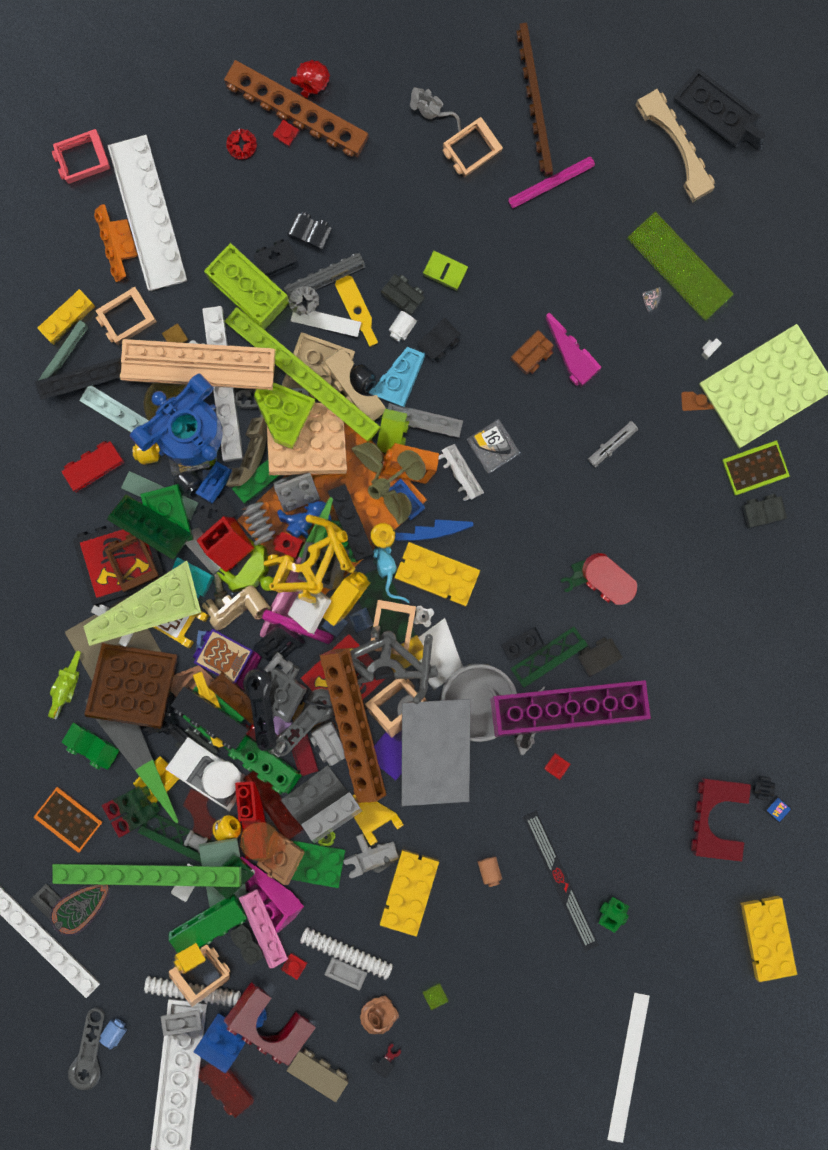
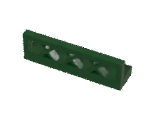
[510,626,588,688]
[137,810,215,863]

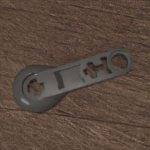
[273,688,335,756]
[68,1007,105,1090]

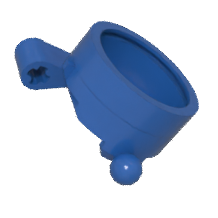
[130,373,223,466]

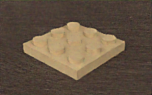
[282,332,355,399]

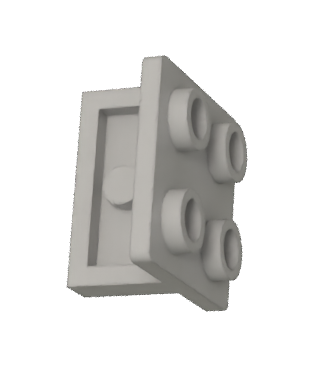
[273,473,320,512]

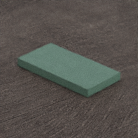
[199,838,247,907]

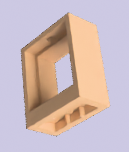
[442,117,503,177]
[96,287,157,345]
[371,600,416,655]
[365,679,427,738]
[169,944,231,1007]

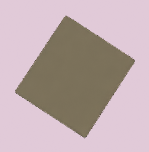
[65,596,161,681]

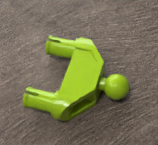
[217,538,274,592]

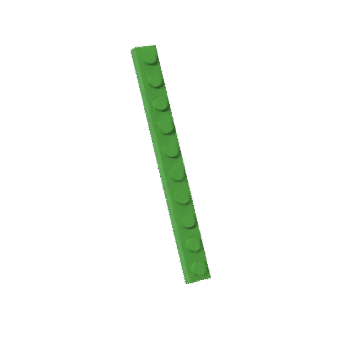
[53,864,241,887]

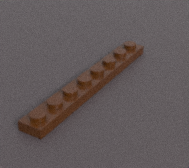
[516,23,553,177]

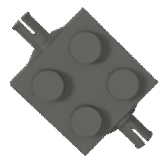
[263,665,307,723]

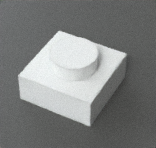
[701,338,722,360]

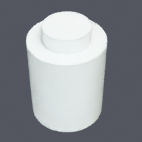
[389,311,417,342]

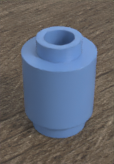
[99,1018,127,1049]

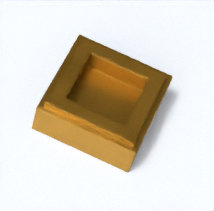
[162,323,188,343]

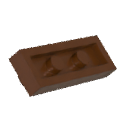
[209,672,254,724]

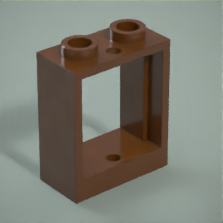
[104,534,161,593]

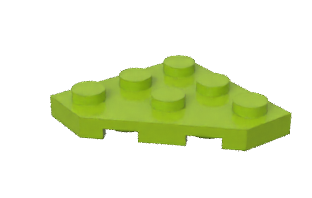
[254,382,315,449]

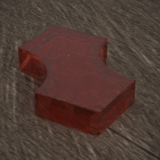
[183,788,217,840]

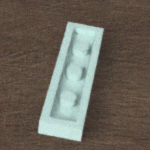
[79,386,149,432]

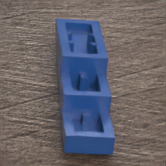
[395,520,473,541]

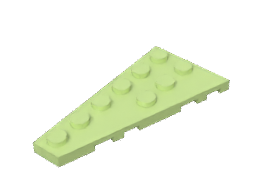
[83,561,201,646]

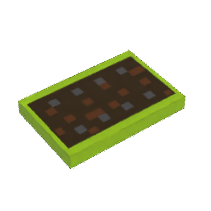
[722,441,790,496]

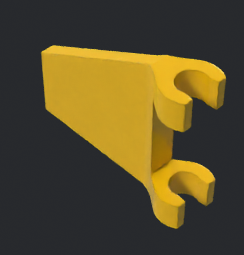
[353,795,404,846]

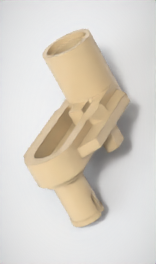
[202,585,271,631]

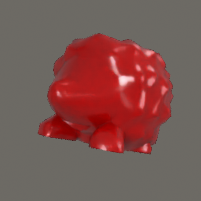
[290,60,330,98]

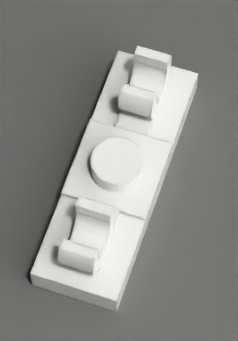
[438,444,484,501]

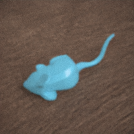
[373,547,410,603]

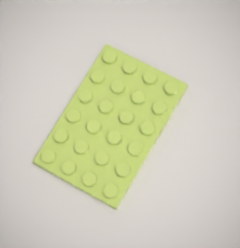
[699,324,828,449]

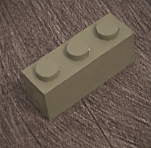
[287,1048,349,1102]

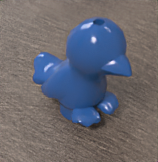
[277,501,331,539]

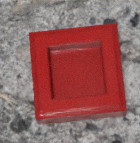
[544,753,571,780]

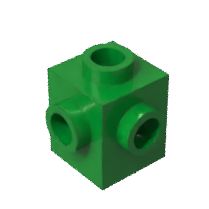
[598,897,629,933]

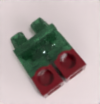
[101,786,160,838]

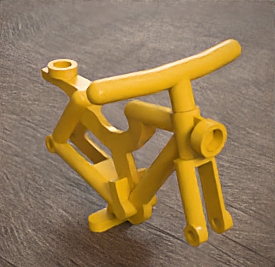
[264,515,355,603]

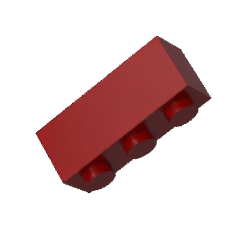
[61,441,125,492]

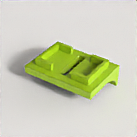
[423,251,468,291]

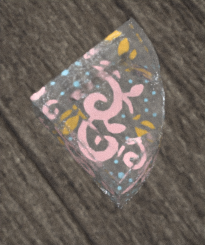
[642,287,661,312]

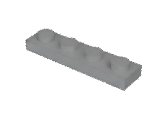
[388,403,463,437]

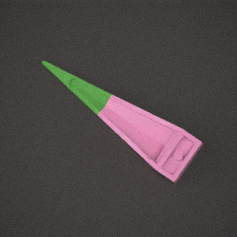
[260,497,333,645]

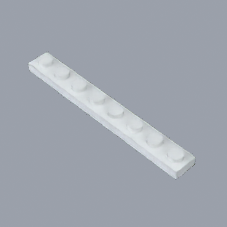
[0,886,101,998]

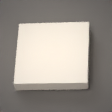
[288,592,332,634]

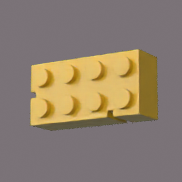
[395,542,480,607]
[380,849,439,937]
[741,896,797,982]

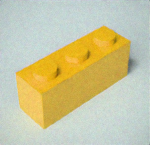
[38,289,96,345]

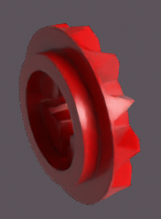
[226,128,257,159]

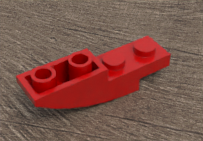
[235,781,267,859]

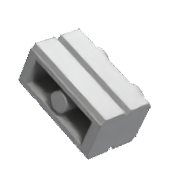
[309,719,345,766]

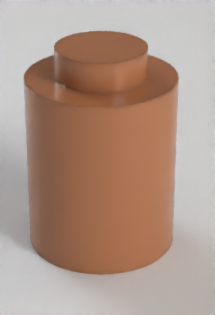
[478,856,502,887]

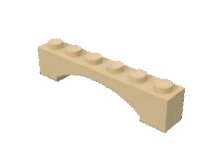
[636,89,715,202]

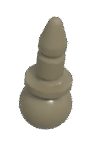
[214,573,227,609]

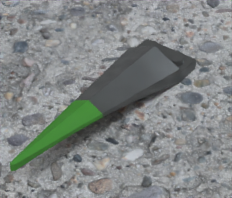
[85,699,178,823]

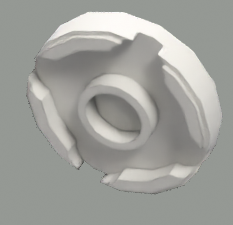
[201,760,240,798]

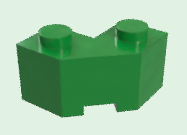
[62,722,120,770]

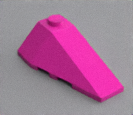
[546,313,601,387]
[241,857,304,934]

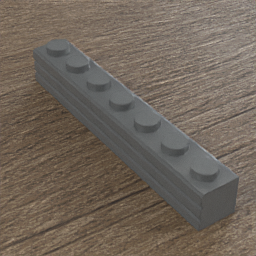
[284,253,365,298]

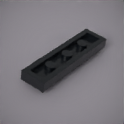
[328,484,374,562]

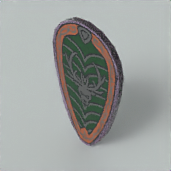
[50,884,110,936]

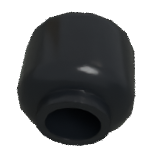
[350,364,376,393]
[174,469,202,497]

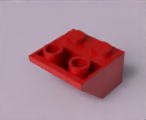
[197,516,255,572]

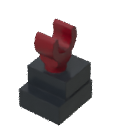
[370,1043,401,1079]

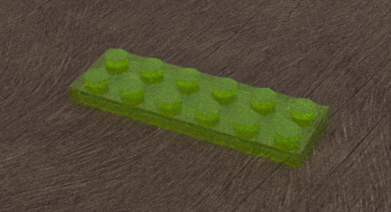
[627,211,733,321]

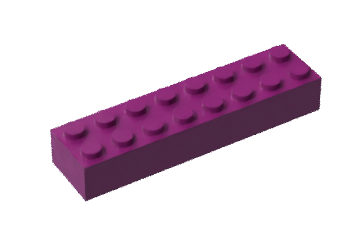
[490,680,651,737]

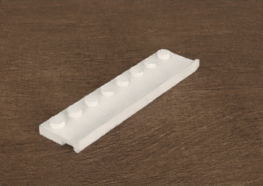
[108,135,187,291]

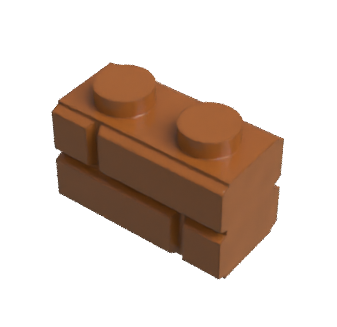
[510,330,554,375]

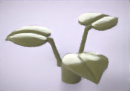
[352,443,426,525]

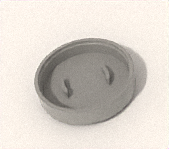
[440,663,517,742]

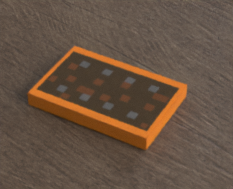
[33,787,103,853]

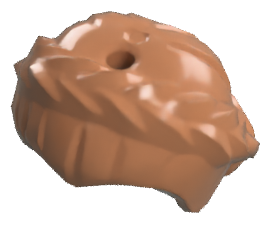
[360,996,399,1034]

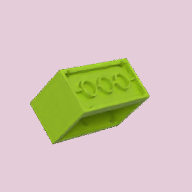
[204,243,289,330]

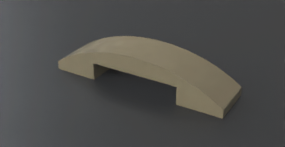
[226,417,267,487]

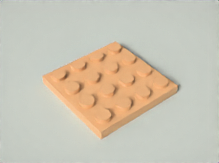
[267,403,347,475]

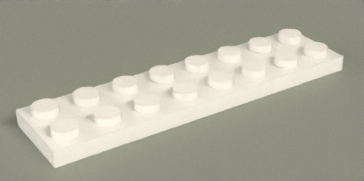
[151,998,208,1150]

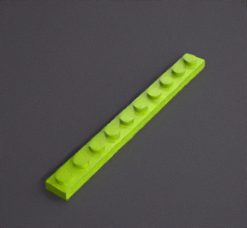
[224,307,381,442]

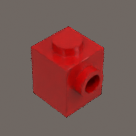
[273,532,304,559]

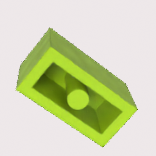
[377,409,409,453]

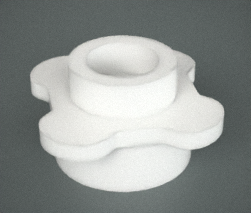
[414,606,434,627]

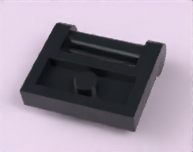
[253,623,305,667]

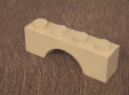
[321,348,386,421]

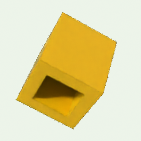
[173,943,206,974]

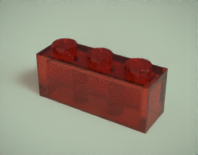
[199,1062,254,1118]

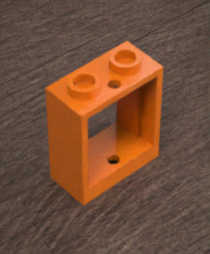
[381,443,439,484]

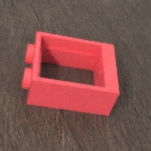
[52,129,111,184]

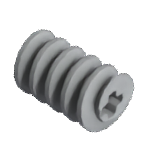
[241,502,276,545]

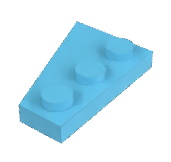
[369,347,426,407]

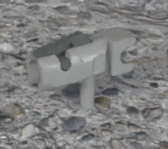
[343,834,399,878]

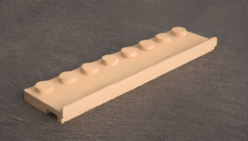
[120,339,276,390]

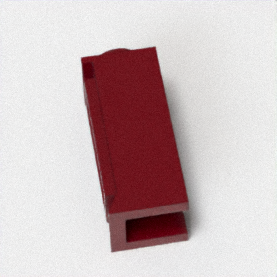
[288,728,319,776]

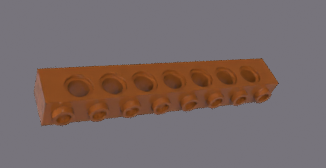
[224,60,369,157]
[320,648,386,803]

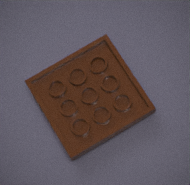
[84,643,178,729]

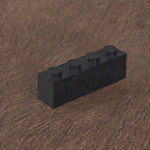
[171,685,250,750]

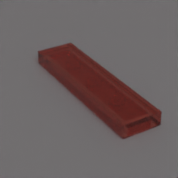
[242,770,303,840]

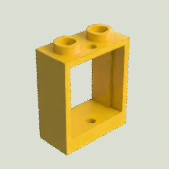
[323,571,371,626]

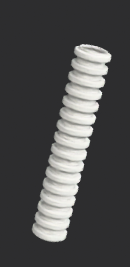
[300,927,393,980]
[144,976,241,1007]

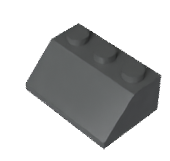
[281,764,349,826]

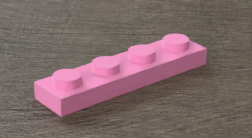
[239,889,288,968]

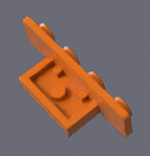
[94,204,138,282]

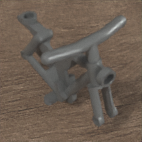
[350,626,438,704]

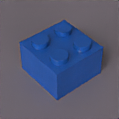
[193,1013,246,1074]

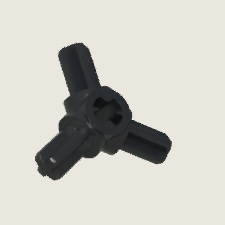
[140,694,189,744]

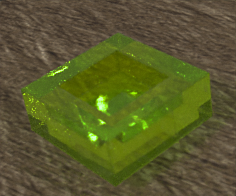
[423,983,448,1010]

